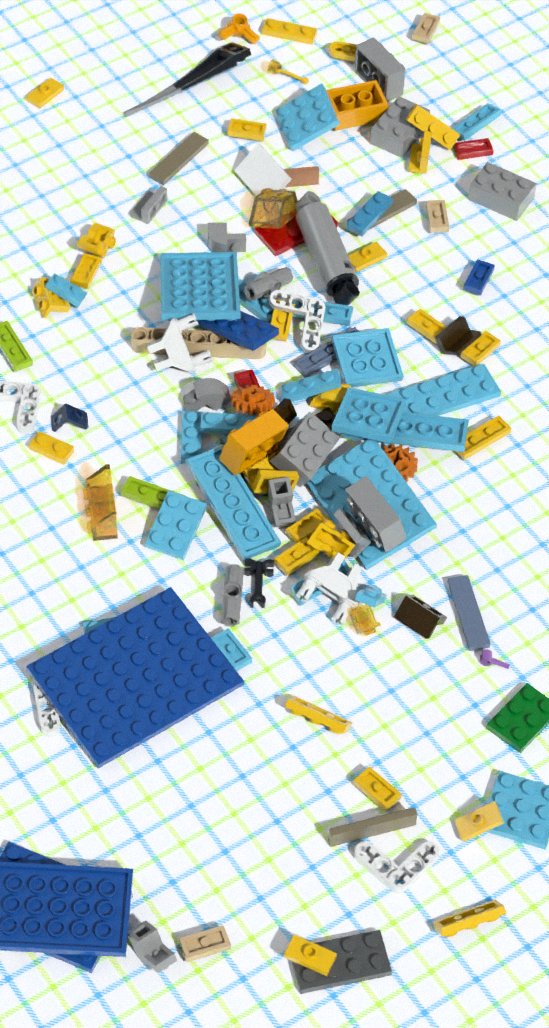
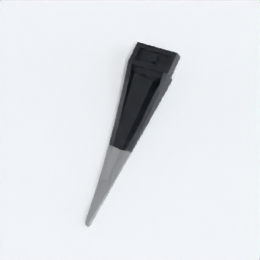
[124,42,252,117]

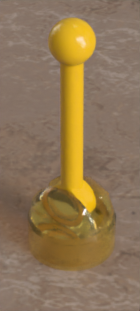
[267,59,309,84]

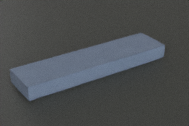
[293,327,360,378]
[447,575,491,651]

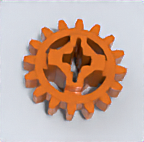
[231,385,275,415]
[383,444,418,482]

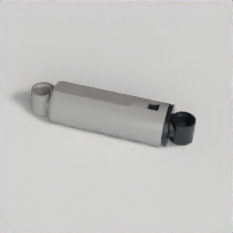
[295,191,360,306]

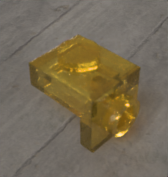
[348,604,381,636]

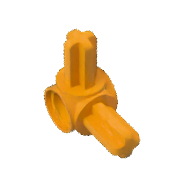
[218,13,260,44]

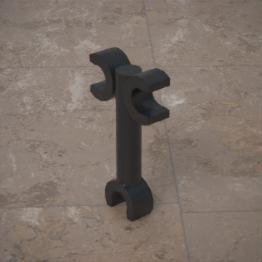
[244,558,274,608]

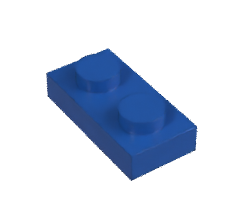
[463,259,495,296]

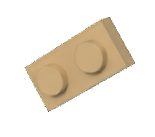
[412,12,441,44]
[426,200,450,233]
[179,925,231,963]

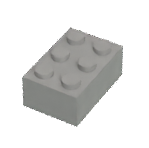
[355,37,406,102]
[370,96,430,158]
[468,161,537,221]
[269,412,340,487]
[345,476,407,553]

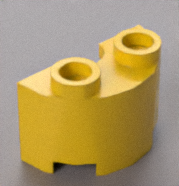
[77,222,116,258]
[310,384,352,414]
[307,518,355,560]

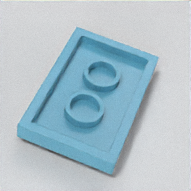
[144,490,207,561]

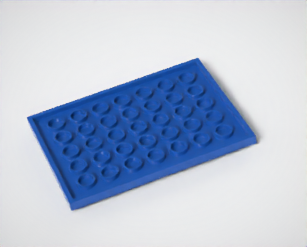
[26,587,244,769]

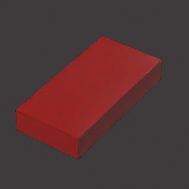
[453,138,494,160]

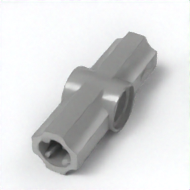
[243,266,294,302]
[221,564,244,627]

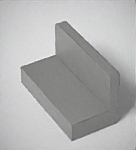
[129,186,167,225]
[333,509,372,558]

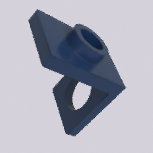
[51,403,89,432]

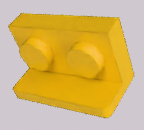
[408,131,432,174]
[32,277,71,318]
[250,470,299,493]

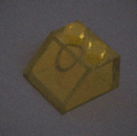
[249,188,298,228]

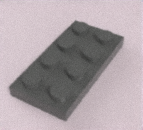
[292,930,392,994]

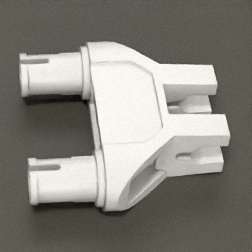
[147,313,213,372]
[296,552,362,625]

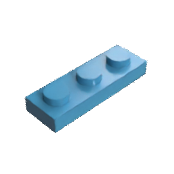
[346,191,393,237]

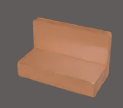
[284,166,320,188]

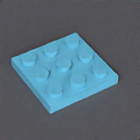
[275,83,340,151]
[331,328,404,388]
[332,387,407,444]
[486,770,549,850]

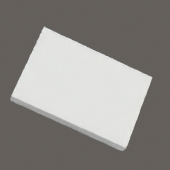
[234,143,292,207]

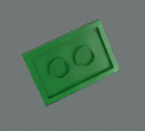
[486,683,549,754]

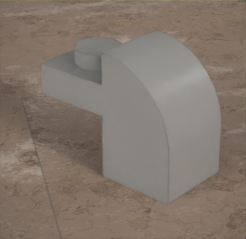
[208,222,246,252]
[183,378,231,411]
[268,477,296,527]
[128,920,178,973]

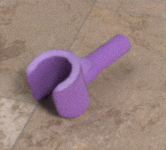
[480,649,510,669]

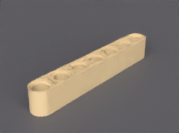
[131,327,267,360]

